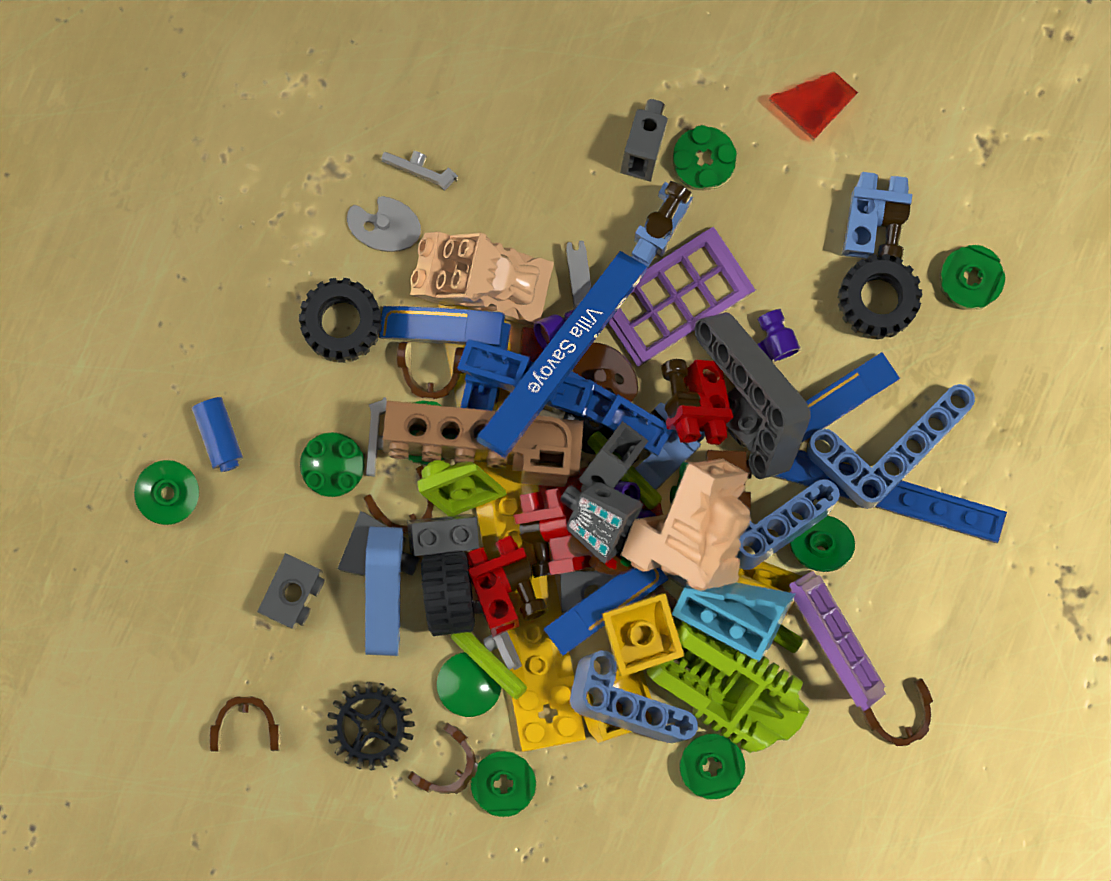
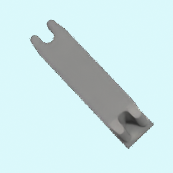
[381,151,459,191]
[566,240,591,309]
[366,397,387,477]
[472,600,522,670]

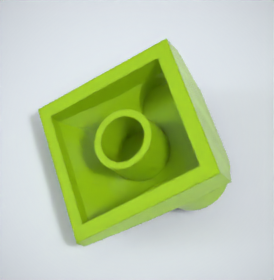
[417,460,507,516]

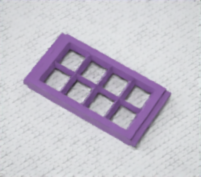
[608,226,756,367]
[789,571,886,711]

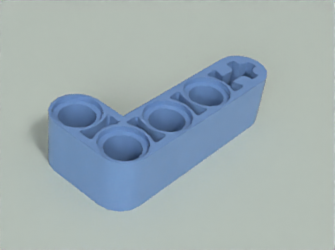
[736,480,840,570]
[365,526,403,656]
[570,650,698,743]

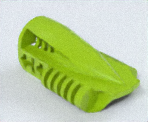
[647,617,810,753]

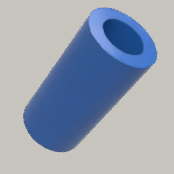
[192,397,243,473]

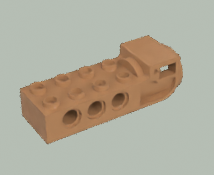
[383,401,583,487]

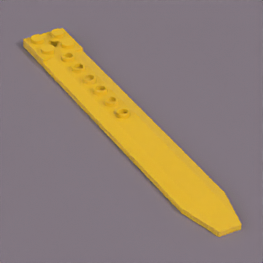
[438,304,586,752]

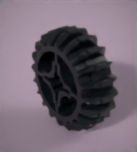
[326,682,415,771]

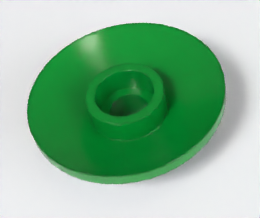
[134,460,199,525]
[790,515,855,572]

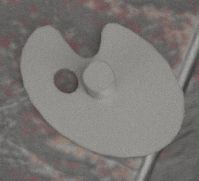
[347,196,421,252]

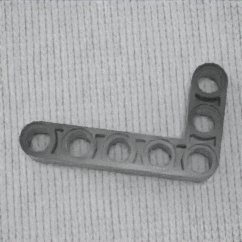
[695,312,811,480]

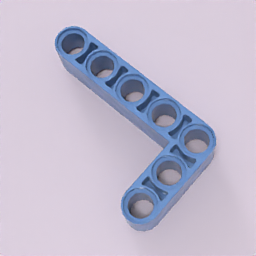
[806,384,975,509]

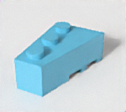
[672,583,795,661]

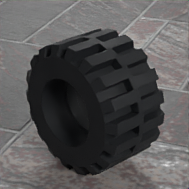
[838,254,922,339]
[299,278,382,363]
[421,551,475,636]

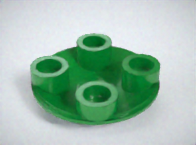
[300,432,365,497]
[437,652,502,717]

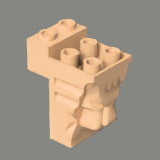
[410,232,554,325]
[621,459,751,591]

